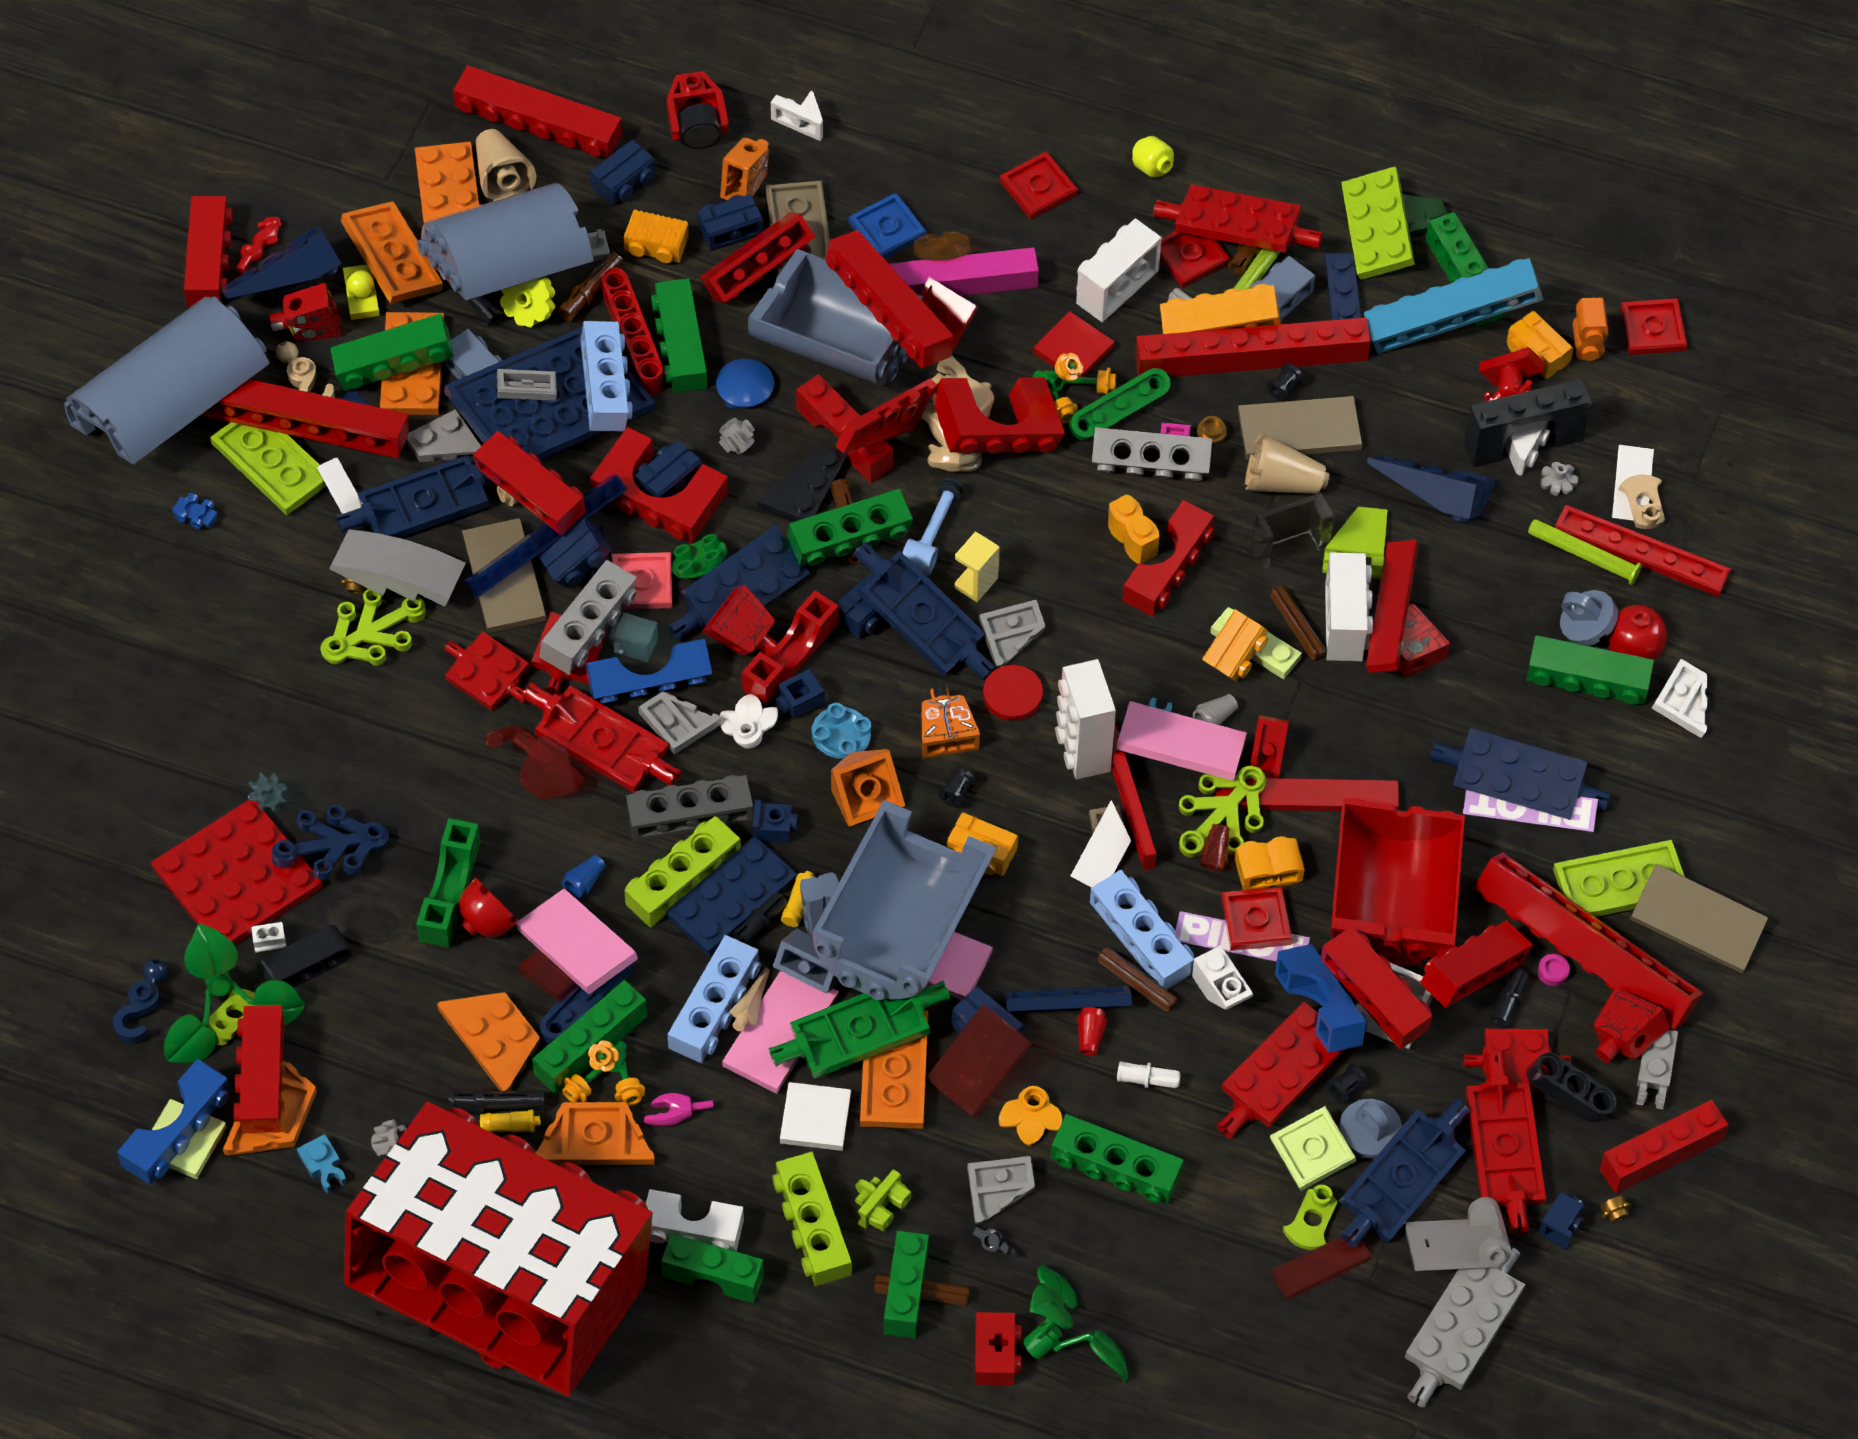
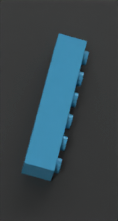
[1364,258,1543,354]

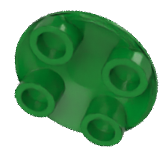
[672,534,727,579]

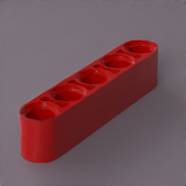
[602,268,664,396]

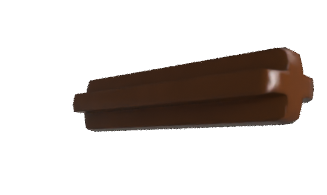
[1270,585,1325,660]
[1098,947,1177,1012]
[874,1274,969,1305]

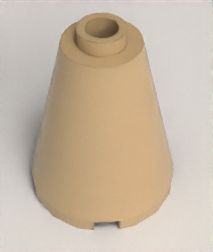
[476,129,537,201]
[1245,433,1329,494]

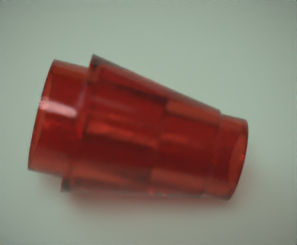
[1198,824,1230,871]

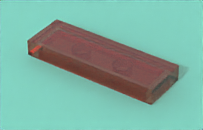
[1271,1233,1371,1301]

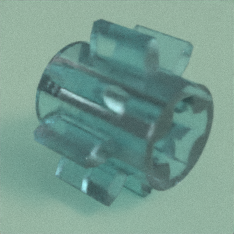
[248,773,287,811]

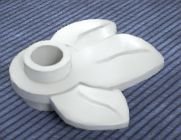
[719,694,778,749]

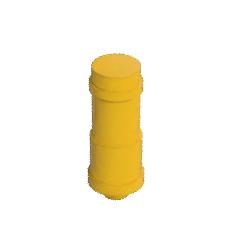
[781,871,814,927]
[480,1110,541,1133]

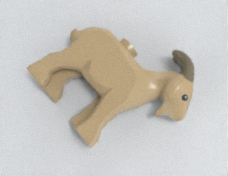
[921,355,994,472]

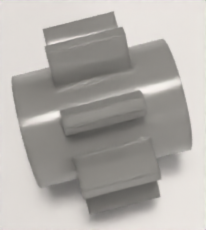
[719,418,755,454]
[371,1119,407,1156]

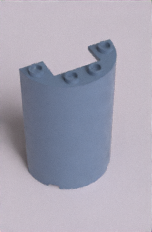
[64,297,270,464]
[813,800,997,1000]

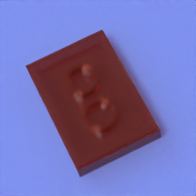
[926,1004,1033,1118]

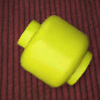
[1132,136,1174,178]

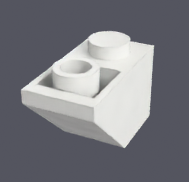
[1504,421,1551,476]
[1192,945,1253,1010]

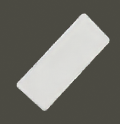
[317,458,360,514]

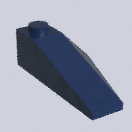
[222,225,342,299]
[1367,455,1497,522]

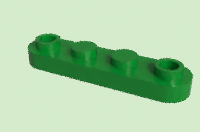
[1069,368,1170,441]

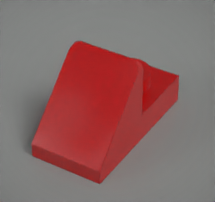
[1250,715,1289,779]

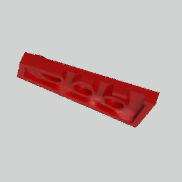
[836,378,938,454]

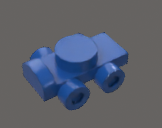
[172,493,218,529]

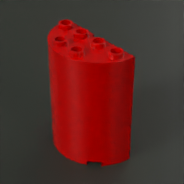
[1331,798,1465,966]

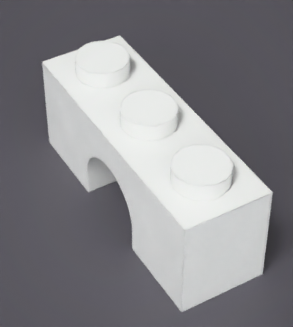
[646,1189,744,1252]

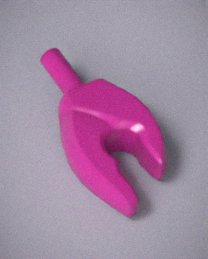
[644,1093,714,1126]

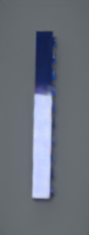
[464,474,627,597]

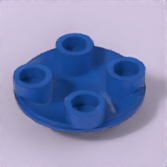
[716,359,774,409]

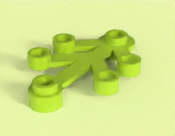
[321,589,426,666]
[1178,766,1266,858]

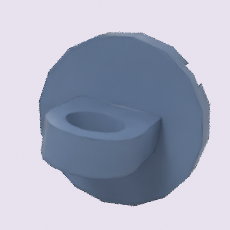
[1560,590,1618,646]
[1339,1099,1402,1160]

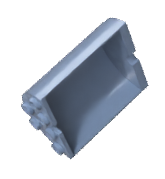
[417,183,593,300]
[748,249,923,386]

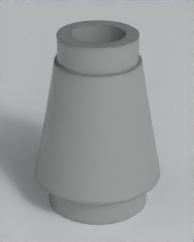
[1193,694,1238,725]

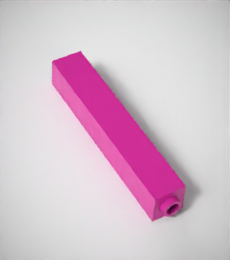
[889,247,1039,296]

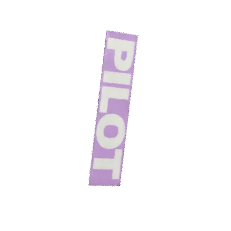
[1463,790,1598,832]
[1175,911,1310,962]

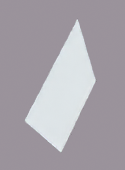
[1071,800,1131,887]

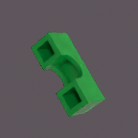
[884,1231,929,1338]
[661,1233,764,1303]

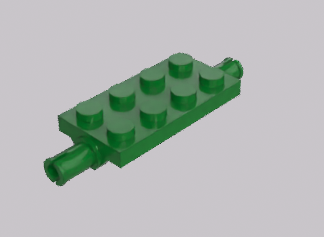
[768,980,950,1079]

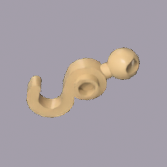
[275,341,335,398]

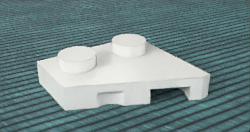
[1652,659,1707,738]

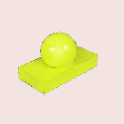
[343,265,380,320]

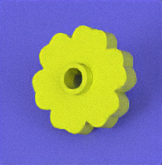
[500,277,555,327]

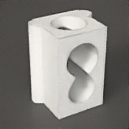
[251,922,286,953]

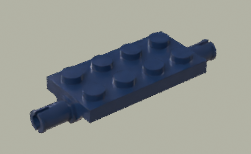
[336,455,492,538]
[668,525,810,641]
[853,541,995,680]
[1430,728,1611,820]
[1339,1099,1470,1248]

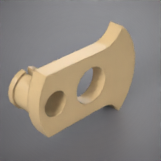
[1618,474,1665,529]

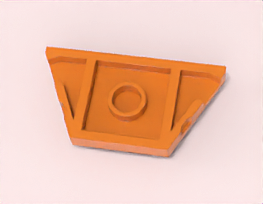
[437,992,541,1091]
[223,1060,317,1156]
[534,1102,655,1165]

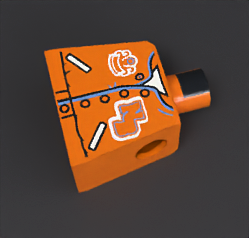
[720,138,771,200]
[921,685,980,758]

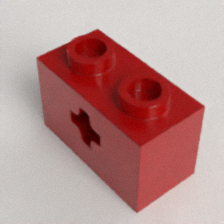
[975,1312,1021,1386]

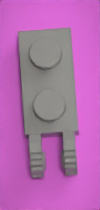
[1636,1029,1678,1110]

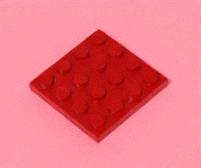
[151,797,323,946]

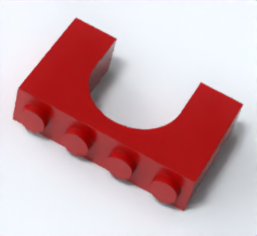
[931,377,1065,454]
[590,427,729,544]

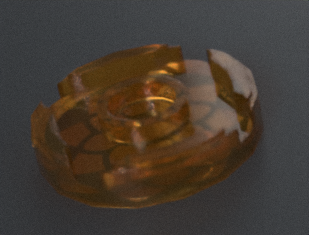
[914,232,971,260]

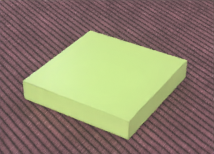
[152,1099,227,1179]
[1270,1106,1356,1191]

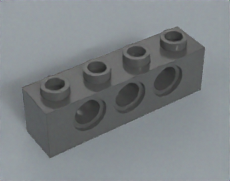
[626,775,753,841]

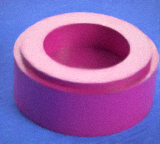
[1538,954,1570,986]

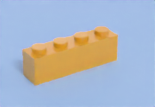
[1160,284,1281,334]

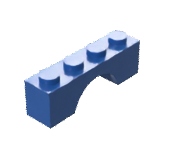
[585,639,712,704]
[1275,944,1367,1053]
[117,1059,230,1186]

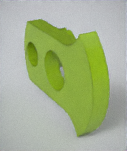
[206,989,255,1045]
[1283,1185,1338,1250]

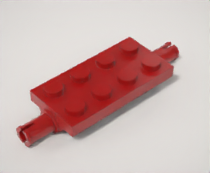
[1153,184,1323,253]
[522,682,682,793]
[1217,1002,1346,1139]
[1465,1050,1546,1234]

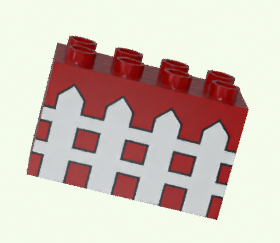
[344,1101,653,1397]

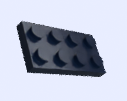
[666,836,797,956]

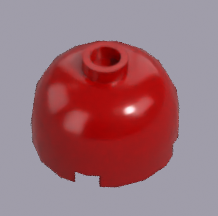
[1606,604,1667,661]
[458,878,519,938]

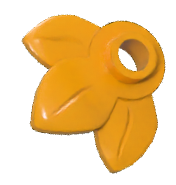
[999,1086,1062,1146]

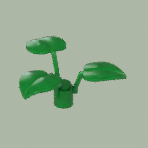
[164,924,305,1063]
[1023,1264,1128,1383]

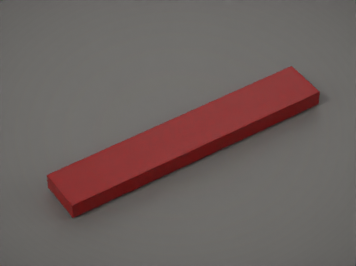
[1555,505,1731,597]
[1366,540,1418,673]
[1111,724,1156,871]
[1215,778,1399,811]

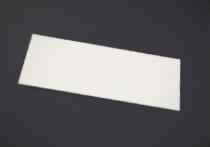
[1612,445,1654,520]

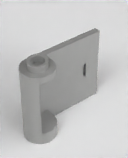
[1404,1197,1512,1271]

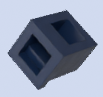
[776,669,825,719]
[753,800,798,843]
[1538,1192,1585,1250]

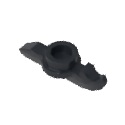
[967,1222,1020,1257]

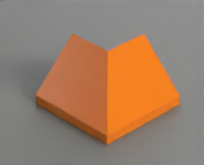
[831,749,905,827]

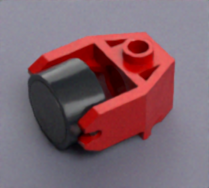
[666,71,729,149]

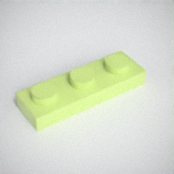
[1210,607,1302,679]

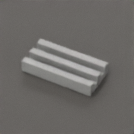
[496,369,557,401]

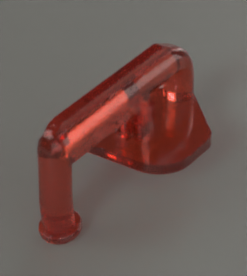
[485,725,585,799]

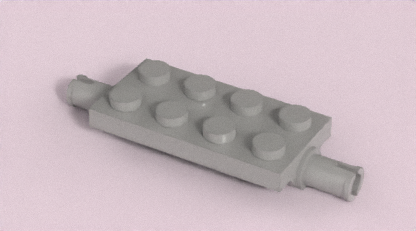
[1405,1247,1525,1407]

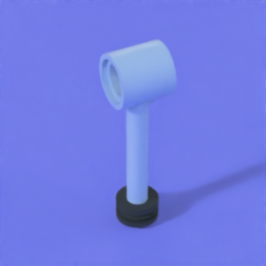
[903,478,964,576]

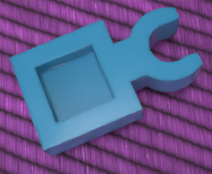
[297,1134,346,1193]

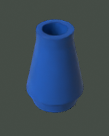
[562,855,606,898]

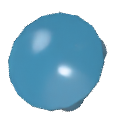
[811,703,871,759]

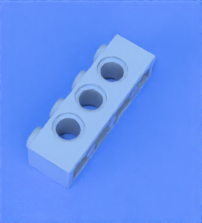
[580,321,632,431]
[1090,870,1195,990]
[667,935,761,1063]

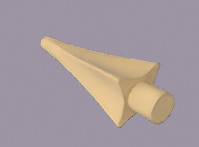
[729,968,770,1031]

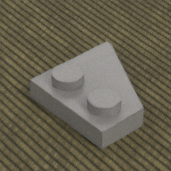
[406,409,481,462]
[979,600,1045,669]
[638,692,721,755]
[967,1156,1035,1226]

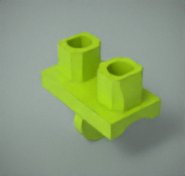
[855,1169,911,1231]

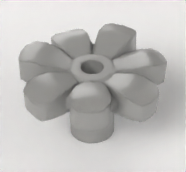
[1541,462,1578,496]

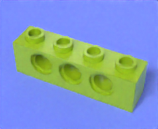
[624,816,741,928]
[772,1152,852,1286]

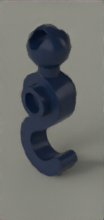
[113,959,168,1043]

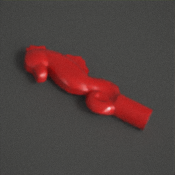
[235,217,282,274]

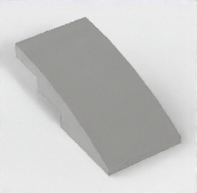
[329,529,465,607]

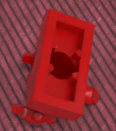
[1479,347,1545,401]

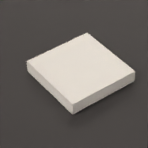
[780,1082,851,1151]

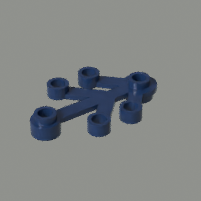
[271,805,389,880]

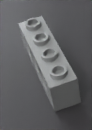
[1092,427,1212,481]
[539,560,637,675]

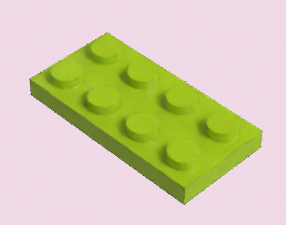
[1341,166,1415,280]
[210,422,327,516]
[1553,840,1685,917]

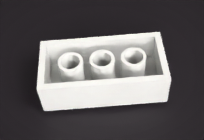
[1055,659,1116,780]

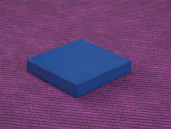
[848,193,927,259]

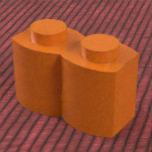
[1572,298,1609,361]

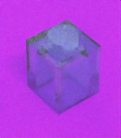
[610,613,659,662]

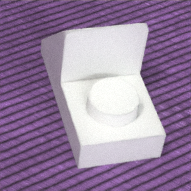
[771,91,823,141]

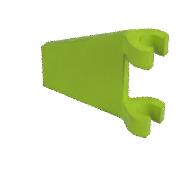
[1322,506,1388,579]

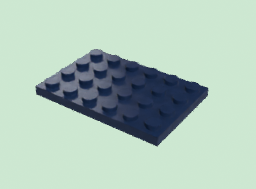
[444,327,655,460]

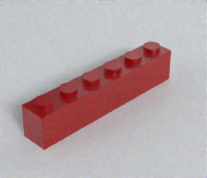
[453,65,623,159]
[826,230,954,368]

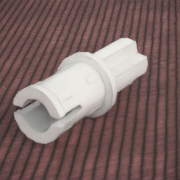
[1117,1061,1181,1088]

